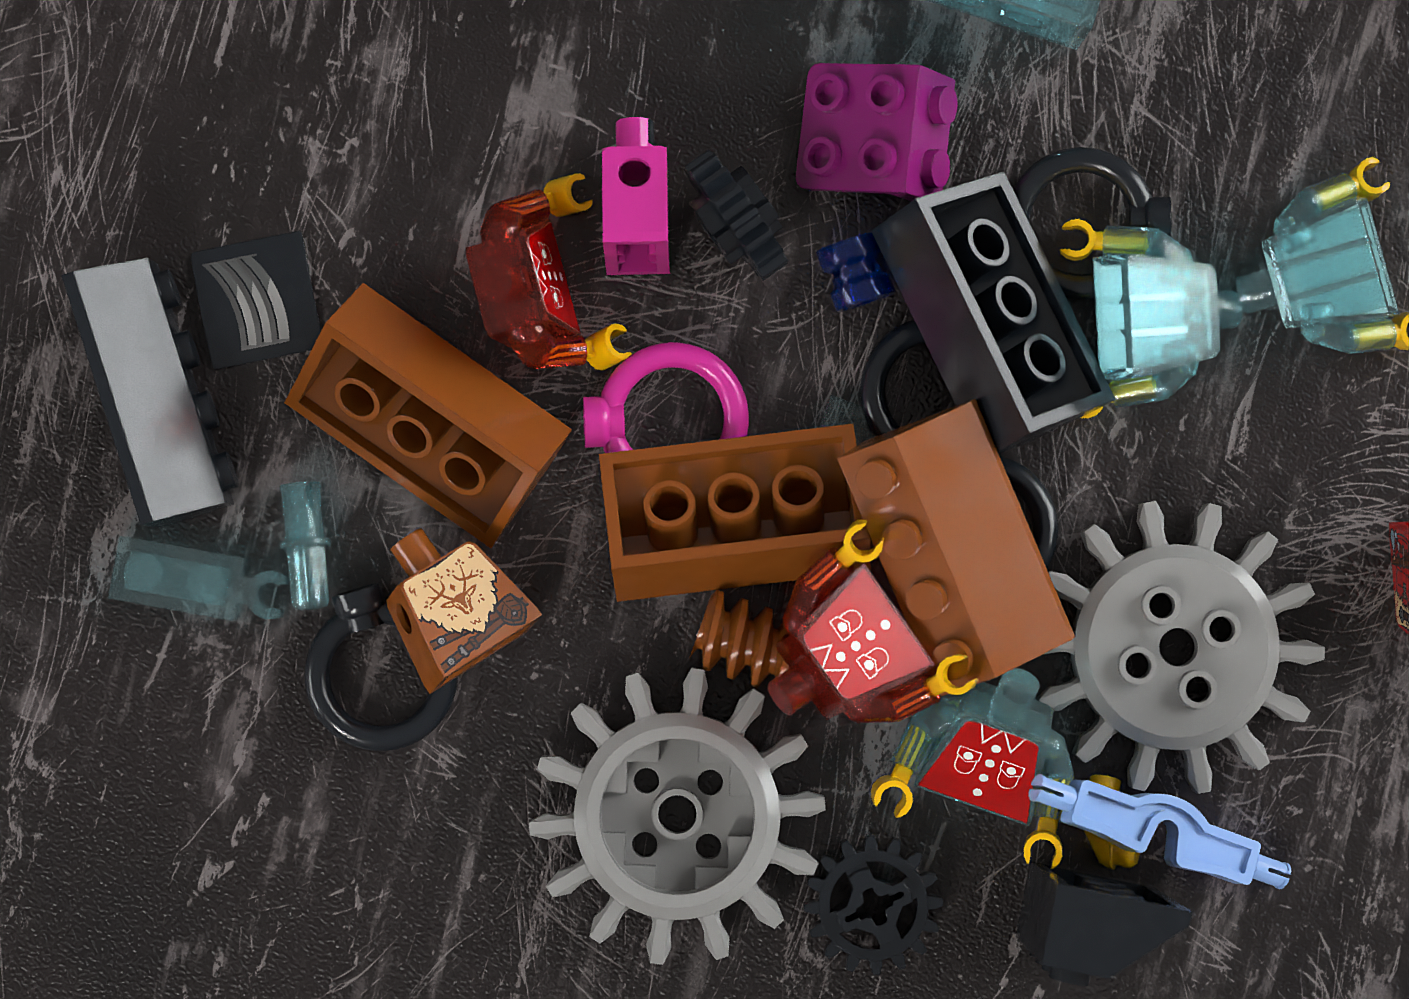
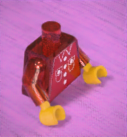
[466,173,632,370]
[767,519,978,723]

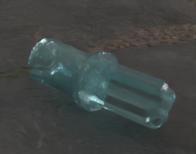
[279,481,331,610]

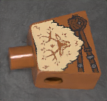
[386,528,542,694]

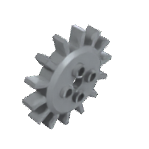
[1035,501,1325,794]
[529,667,826,965]

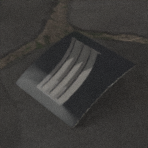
[191,231,321,369]

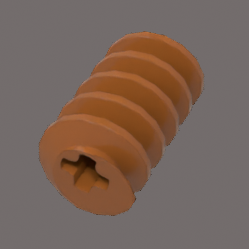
[689,589,822,705]

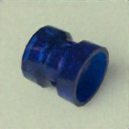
[816,232,896,313]

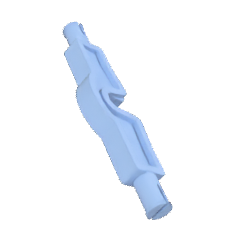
[1029,774,1291,889]

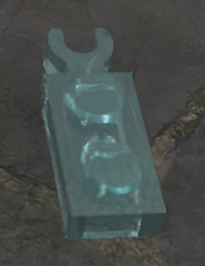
[108,536,290,621]

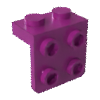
[796,63,957,202]

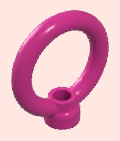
[583,342,749,453]

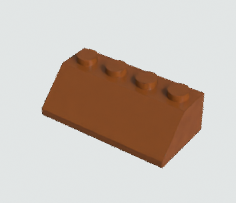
[284,283,572,548]
[837,399,1075,697]
[599,424,871,602]

